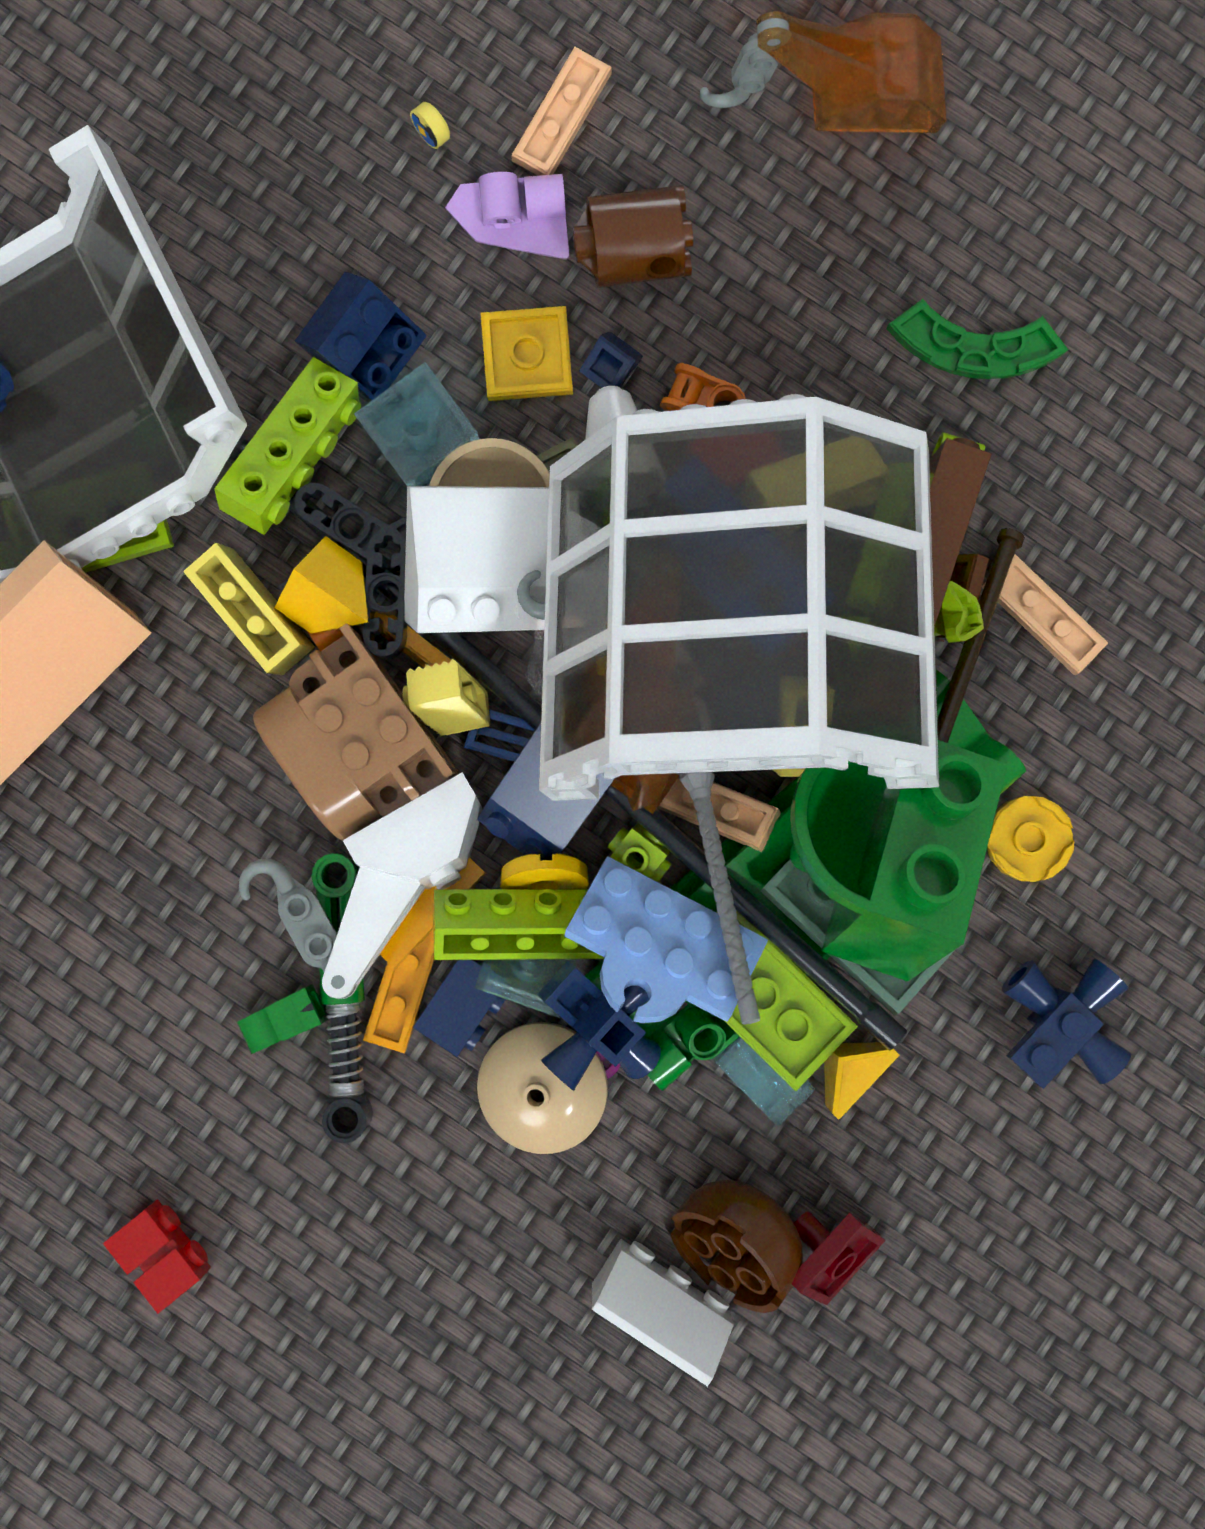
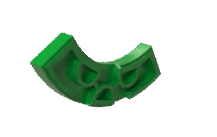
[886,299,1069,379]

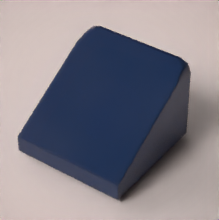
[579,332,643,388]

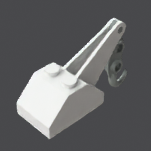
[239,772,483,999]

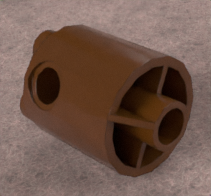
[573,185,693,288]

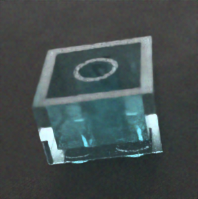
[354,362,479,488]

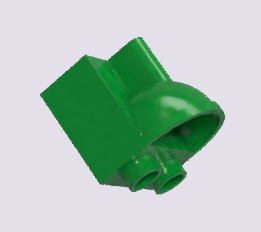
[790,726,1007,982]

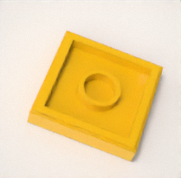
[481,306,573,401]

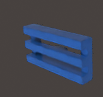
[464,710,535,762]

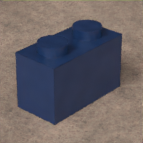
[413,960,510,1057]

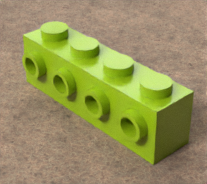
[214,357,361,535]
[433,889,604,960]

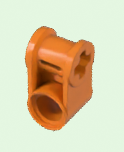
[660,363,746,411]

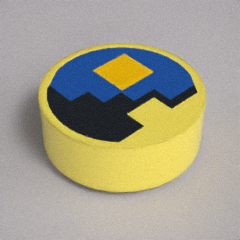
[410,102,450,149]

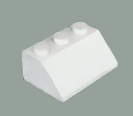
[592,1239,734,1387]

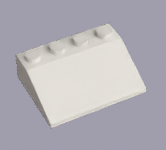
[404,486,591,633]

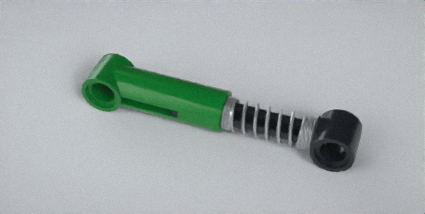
[311,853,373,1143]

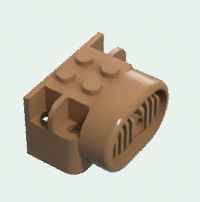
[253,623,460,841]

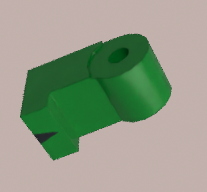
[237,984,328,1054]

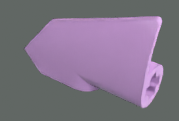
[445,172,569,260]

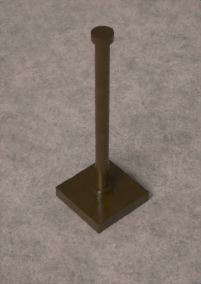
[920,528,1025,743]

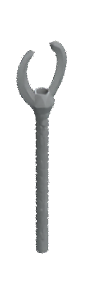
[668,694,760,1024]

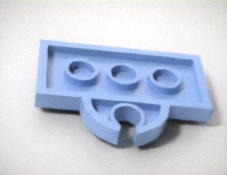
[564,856,768,1023]

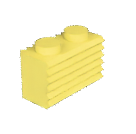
[402,659,490,736]

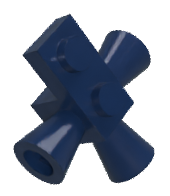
[1002,959,1131,1089]
[537,961,661,1091]

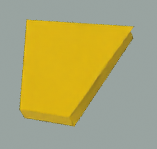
[274,536,368,634]
[824,1042,900,1119]

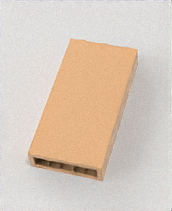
[0,540,152,785]

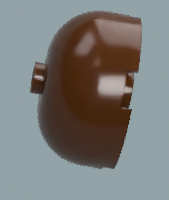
[670,1180,803,1313]

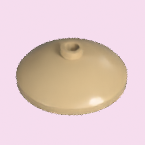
[429,438,550,487]
[477,1022,608,1154]

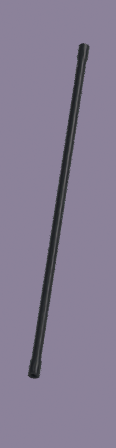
[229,435,907,1051]

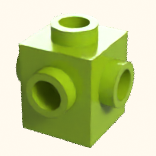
[607,823,672,882]

